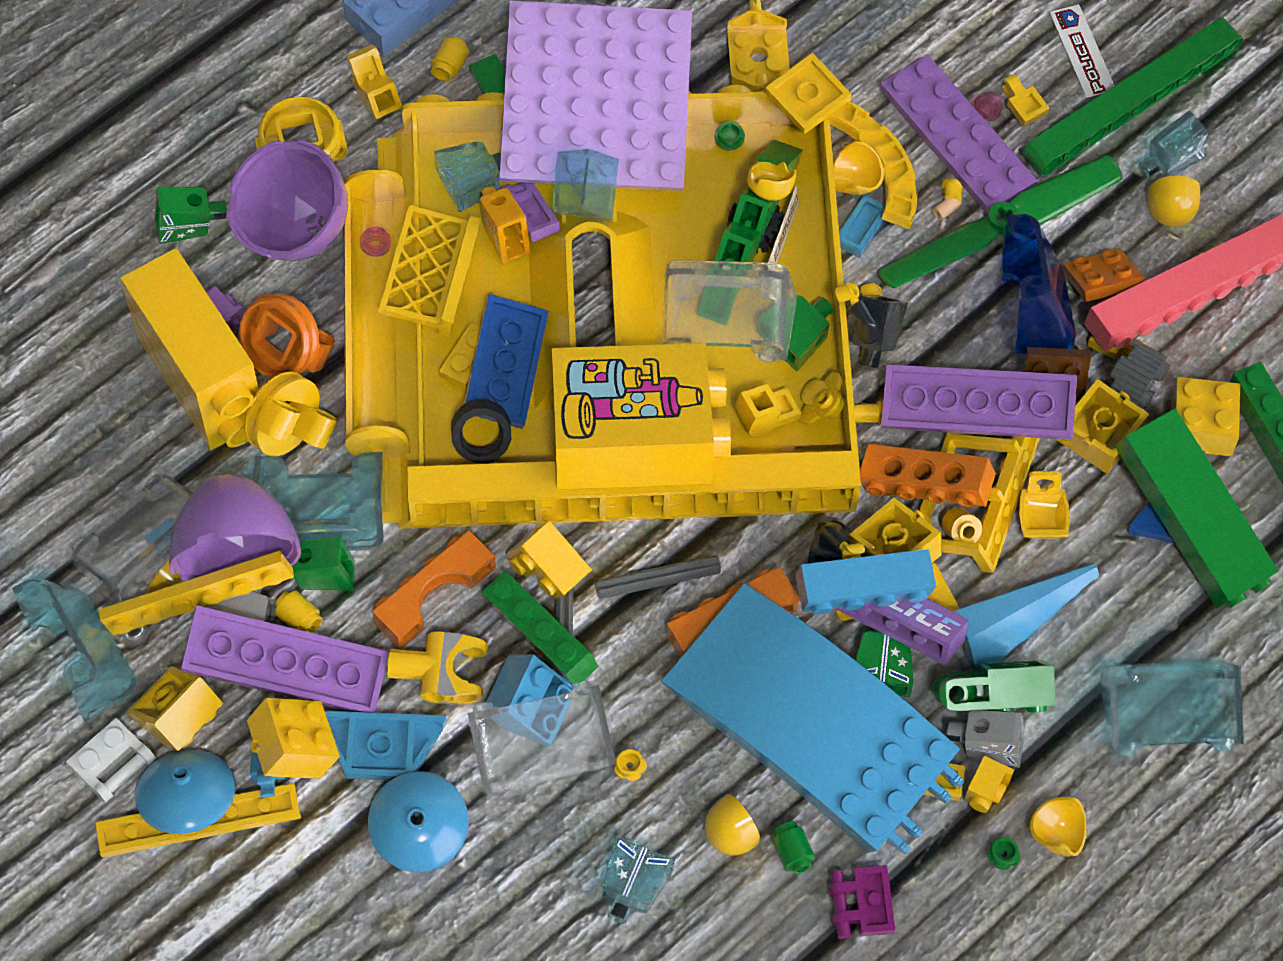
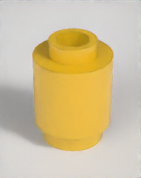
[430,37,469,82]
[942,507,982,543]
[275,590,323,633]

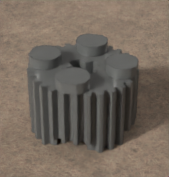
[1108,338,1171,409]

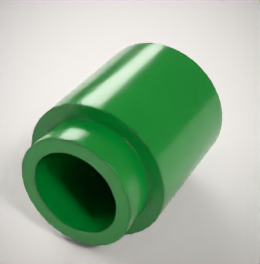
[772,821,815,874]

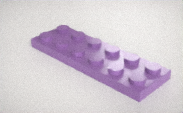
[879,54,1038,215]
[881,365,1077,440]
[180,605,389,713]

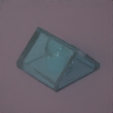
[551,149,619,220]

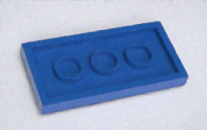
[463,294,549,429]

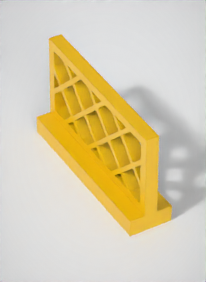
[378,205,482,337]

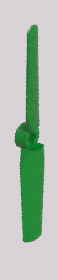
[879,155,1122,288]

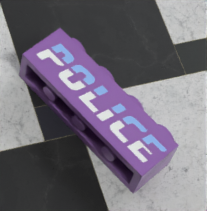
[835,598,969,666]

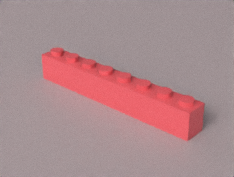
[1084,214,1283,351]

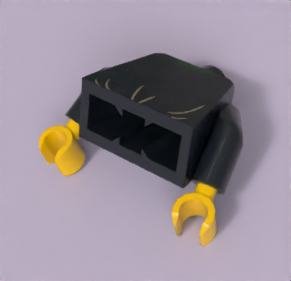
[835,282,908,368]
[808,521,865,621]

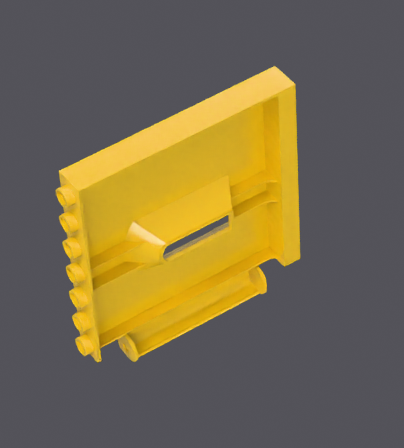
[343,85,861,529]

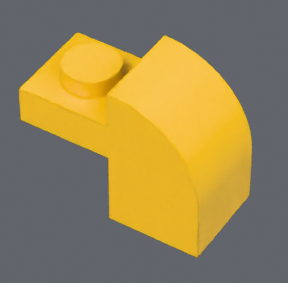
[346,44,402,119]
[734,384,802,438]

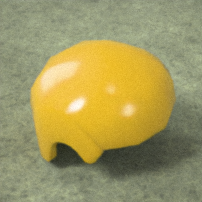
[747,162,797,201]

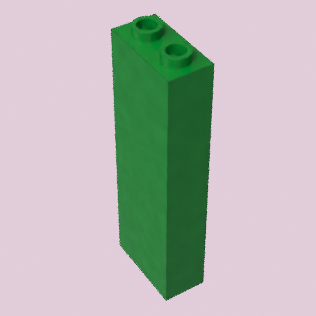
[1115,408,1279,609]

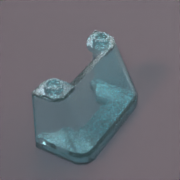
[253,452,384,551]
[12,578,137,722]
[1100,660,1244,756]

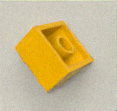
[126,666,224,751]

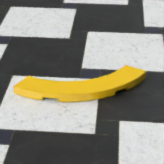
[829,101,918,230]

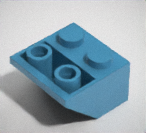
[482,655,576,745]

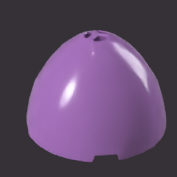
[227,139,348,261]
[169,474,301,582]

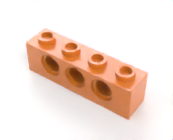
[860,444,996,507]

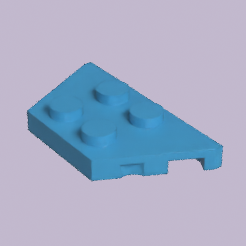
[325,711,447,780]

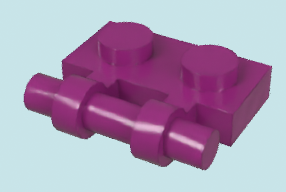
[828,865,895,939]

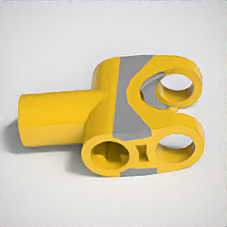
[387,632,488,705]

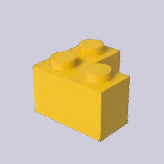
[506,521,592,598]

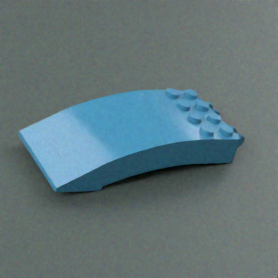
[661,583,965,855]

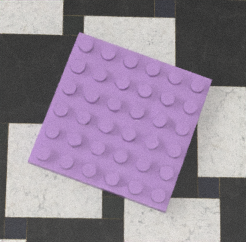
[500,1,692,191]

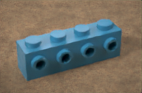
[795,549,936,615]

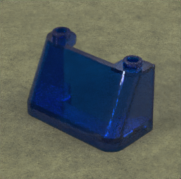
[1000,214,1076,354]

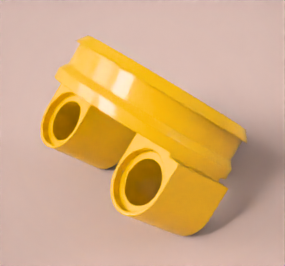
[254,96,348,162]
[245,372,338,457]

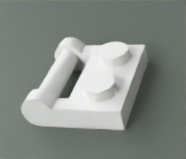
[66,718,156,803]

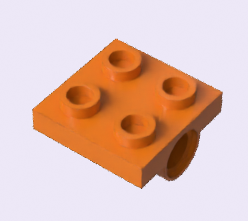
[1063,248,1144,302]

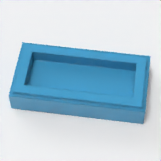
[839,195,885,258]

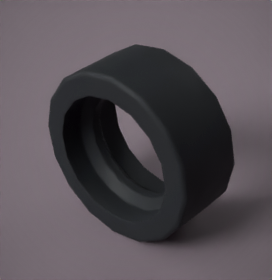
[451,399,512,463]

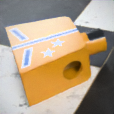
[479,186,531,264]

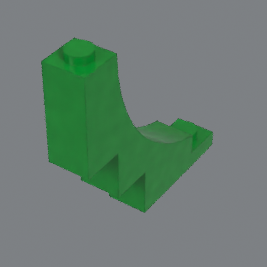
[697,140,803,326]

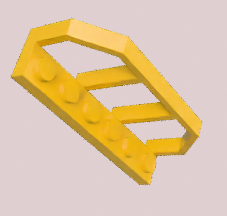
[920,432,1040,573]

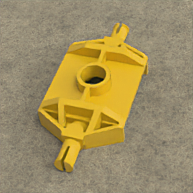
[727,0,790,92]

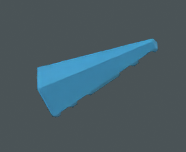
[954,564,1099,671]

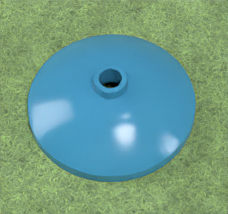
[134,750,236,834]
[368,772,469,872]

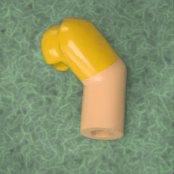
[932,178,963,221]

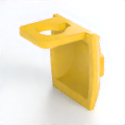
[1019,471,1070,539]

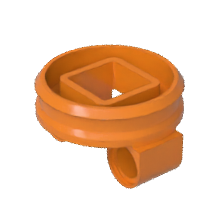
[239,293,335,378]

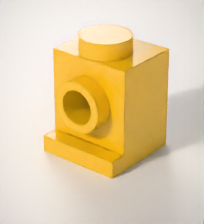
[964,756,1014,813]

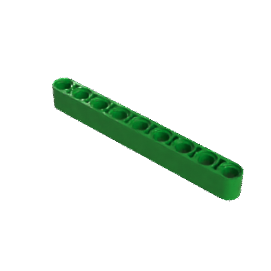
[1022,17,1244,176]

